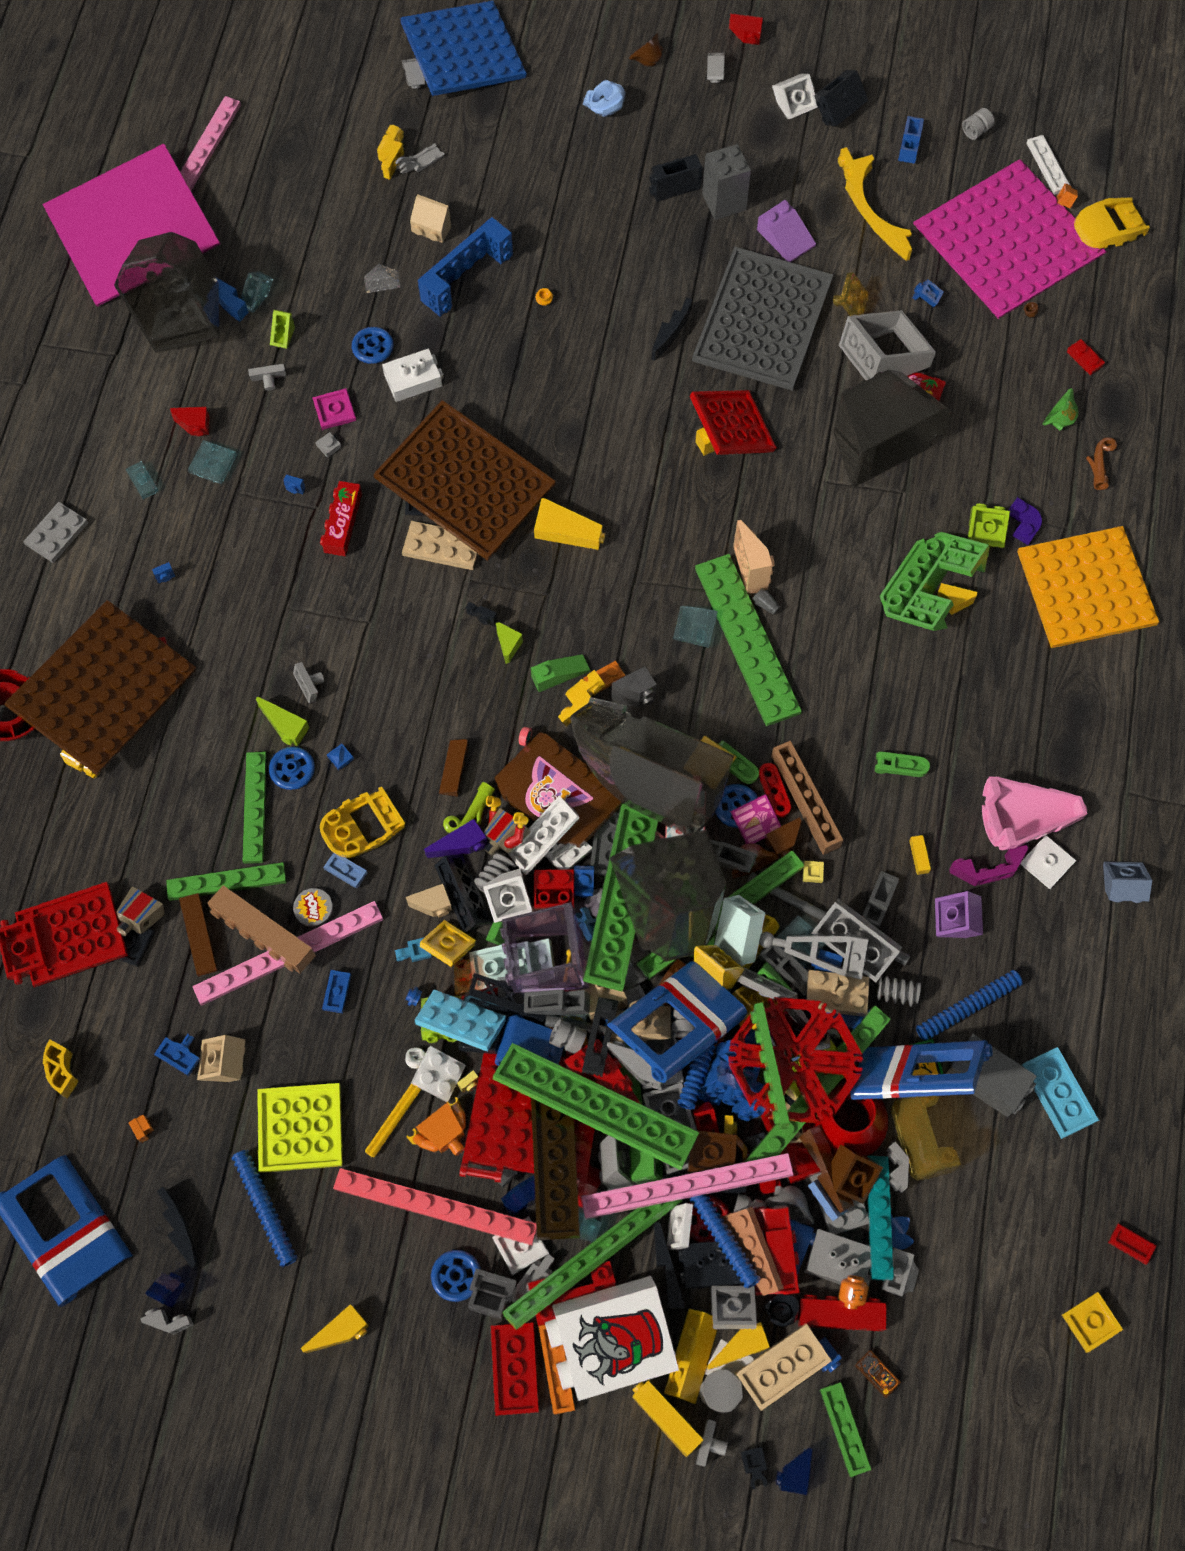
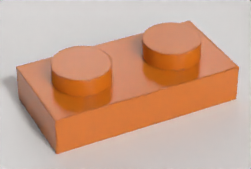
[583,661,625,693]

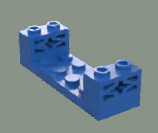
[418,217,513,316]

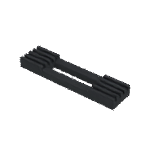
[582,997,618,1077]

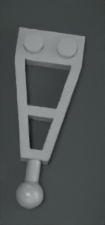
[759,932,869,979]

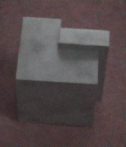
[468,1269,517,1320]

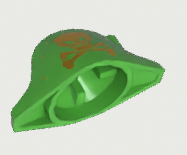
[1042,388,1078,431]

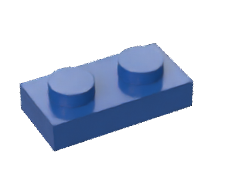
[322,970,351,1013]

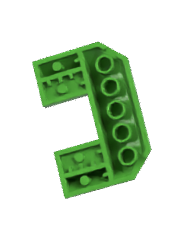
[880,532,989,631]

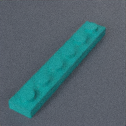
[867,1156,894,1280]

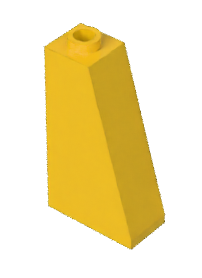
[534,498,605,550]
[632,1381,703,1457]

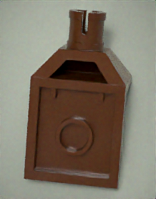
[687,1130,750,1173]

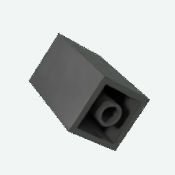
[702,144,751,220]
[946,1034,1036,1117]

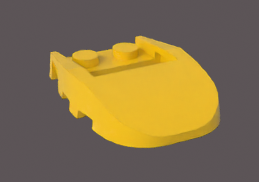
[1074,198,1150,248]
[320,787,405,858]

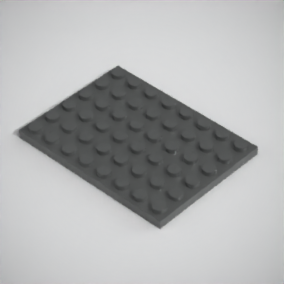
[692,247,833,391]

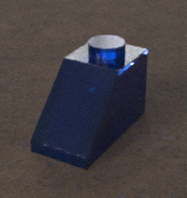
[501,1175,535,1217]
[145,1272,185,1308]
[776,1448,812,1495]

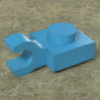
[574,907,596,942]
[395,937,431,962]

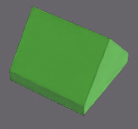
[486,922,512,945]

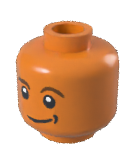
[839,1275,869,1309]

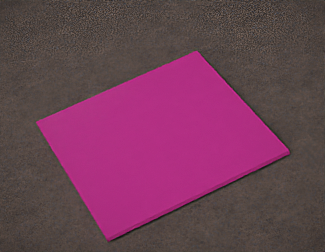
[43,144,220,307]
[913,159,1106,319]

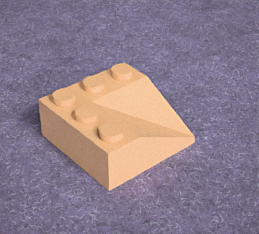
[733,520,774,595]

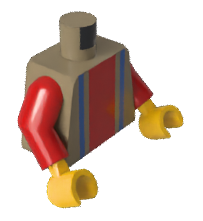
[484,796,531,856]

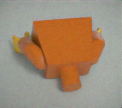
[406,1097,466,1156]

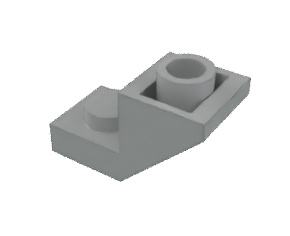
[707,53,724,82]
[402,58,425,88]
[886,1142,909,1193]
[140,1308,193,1335]

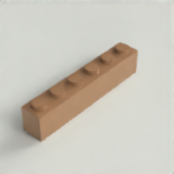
[771,741,843,855]
[208,886,316,974]

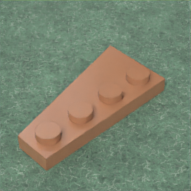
[720,1206,784,1295]

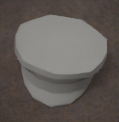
[699,1369,743,1413]

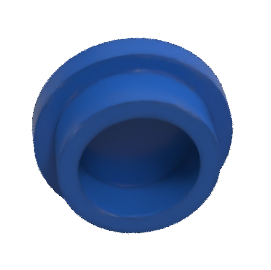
[405,986,422,1006]

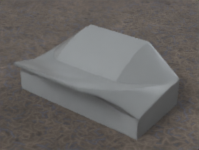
[881,1248,919,1297]

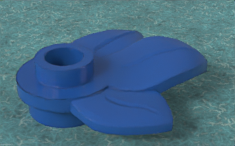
[891,1214,914,1250]

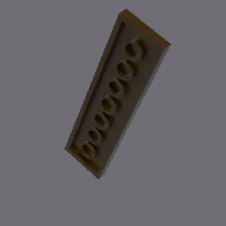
[531,1098,580,1240]

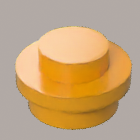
[536,288,553,305]

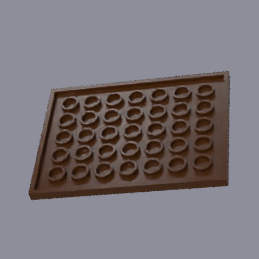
[373,400,556,561]
[5,600,196,775]

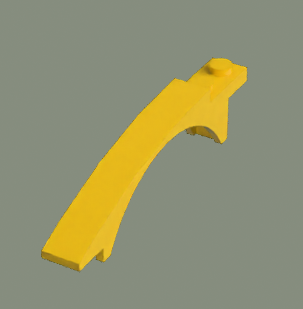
[838,147,912,261]

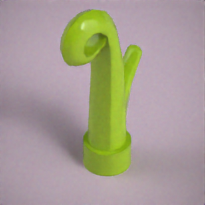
[443,782,495,833]

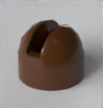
[1024,302,1039,318]

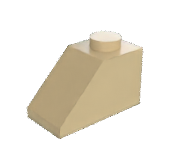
[406,884,452,917]

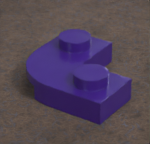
[1008,497,1042,545]

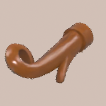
[1086,437,1117,490]

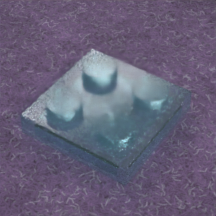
[188,440,237,484]

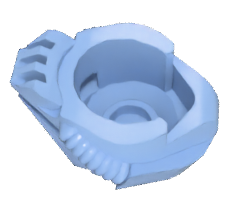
[583,80,626,117]

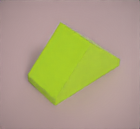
[270,310,295,348]
[496,622,523,664]

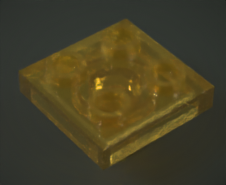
[833,272,869,316]

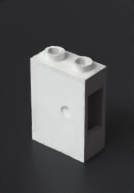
[382,349,444,402]

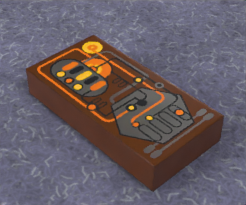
[854,1350,901,1398]

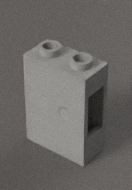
[804,1229,871,1285]

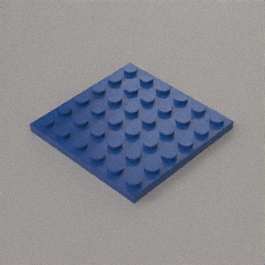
[401,1,526,96]

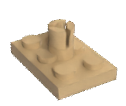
[806,970,869,1017]
[610,1001,672,1044]

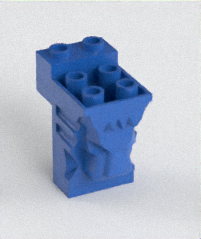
[701,1029,765,1121]

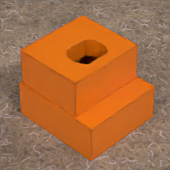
[1057,183,1078,208]
[128,1115,154,1143]

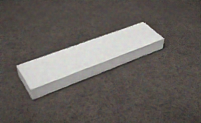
[1027,135,1070,195]

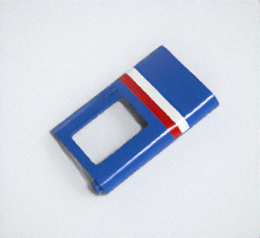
[607,961,748,1083]
[850,1040,993,1100]
[0,1155,133,1307]

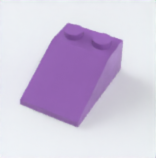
[757,200,816,262]

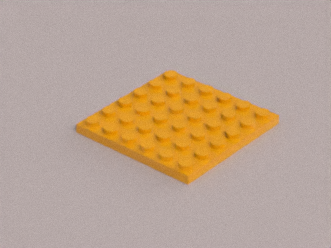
[1017,526,1159,648]

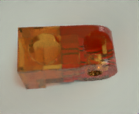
[454,959,472,997]

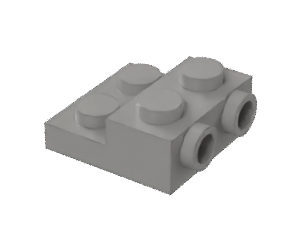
[711,1284,757,1329]

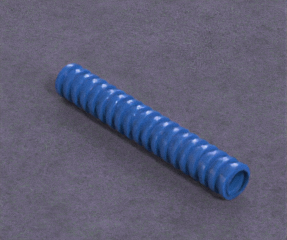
[916,970,1022,1041]
[677,1041,717,1110]
[231,1150,298,1267]
[690,1194,761,1288]

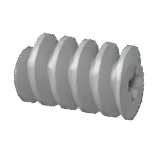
[474,854,516,894]
[877,976,921,1007]

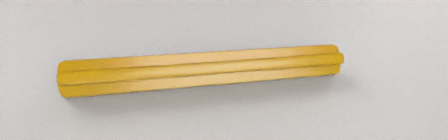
[365,1084,421,1158]

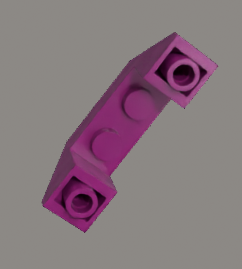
[949,845,1028,886]

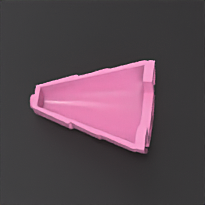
[982,776,1087,850]

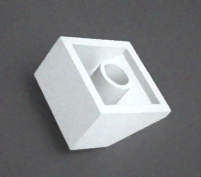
[772,74,818,119]
[483,869,532,923]

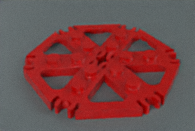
[728,997,863,1123]

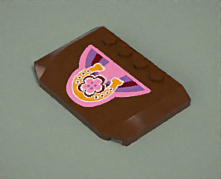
[495,732,626,848]

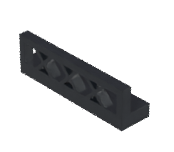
[434,854,492,934]
[463,973,546,1025]

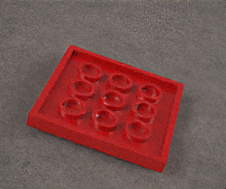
[690,390,776,455]

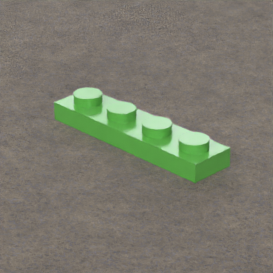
[820,1383,871,1477]

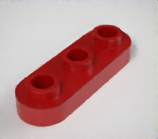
[759,763,791,818]

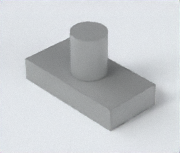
[248,364,286,391]
[293,662,324,704]
[696,1420,728,1467]

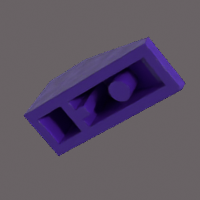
[424,819,487,858]

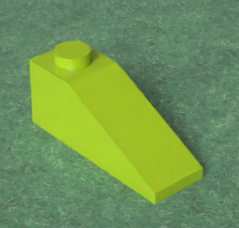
[256,697,309,746]

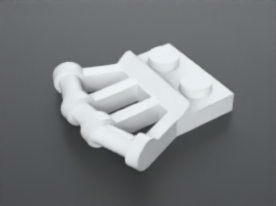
[544,842,592,870]

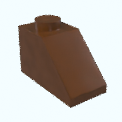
[764,817,802,859]

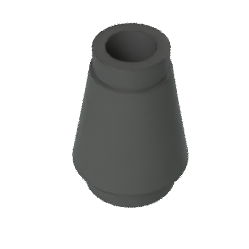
[753,588,780,615]

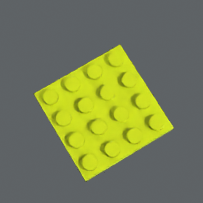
[258,1083,343,1173]

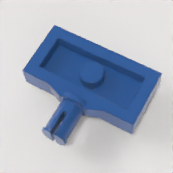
[154,1034,200,1076]

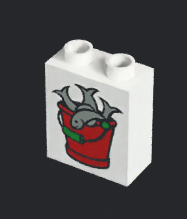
[545,1276,679,1401]

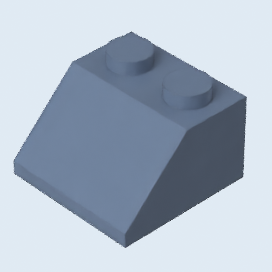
[1103,862,1152,903]

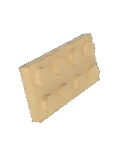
[402,521,478,570]
[736,1323,832,1411]

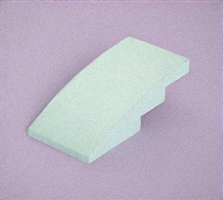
[469,938,557,990]

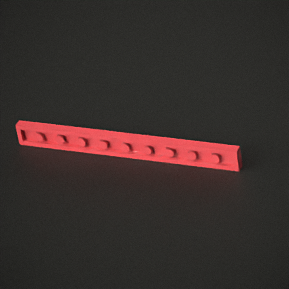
[333,1168,537,1246]

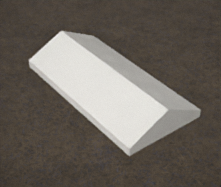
[508,796,580,875]

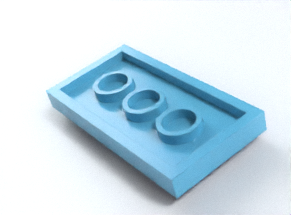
[415,990,506,1052]
[1021,1047,1099,1139]

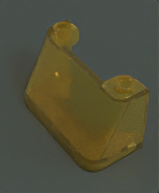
[891,1096,961,1181]

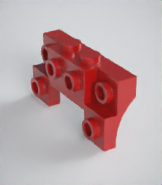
[564,1039,641,1104]
[753,1205,799,1295]
[528,1261,616,1327]

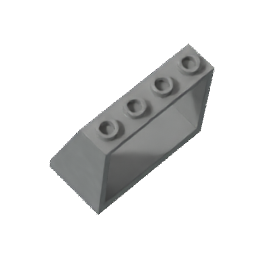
[839,310,936,388]

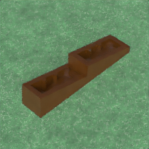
[179,893,217,976]
[799,1124,854,1213]

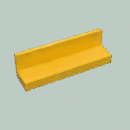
[664,1309,717,1404]

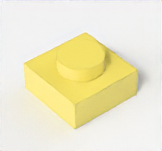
[803,861,824,883]
[457,1071,479,1093]

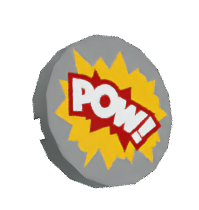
[293,888,333,928]

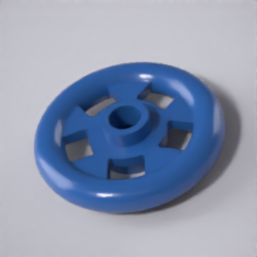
[352,327,393,364]
[269,747,315,790]
[714,784,758,828]
[431,1250,481,1302]

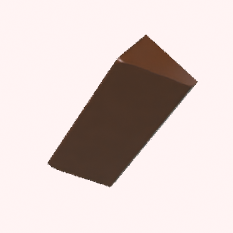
[439,739,469,797]

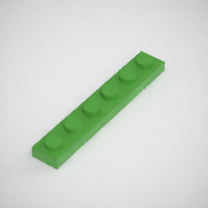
[243,752,267,864]
[166,862,286,901]
[751,1003,790,1130]

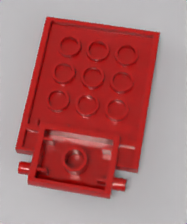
[0,882,128,987]

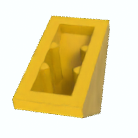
[937,583,977,615]

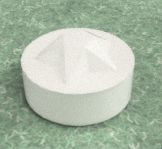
[405,1048,425,1068]

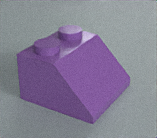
[935,891,983,938]

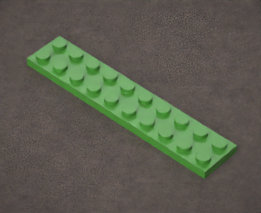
[695,554,802,726]
[583,804,659,992]
[493,1043,699,1170]

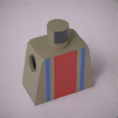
[116,886,165,936]

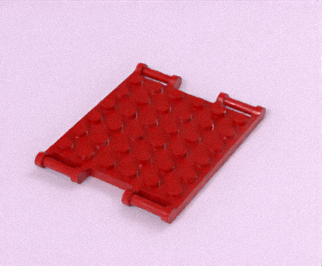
[459,1047,597,1196]

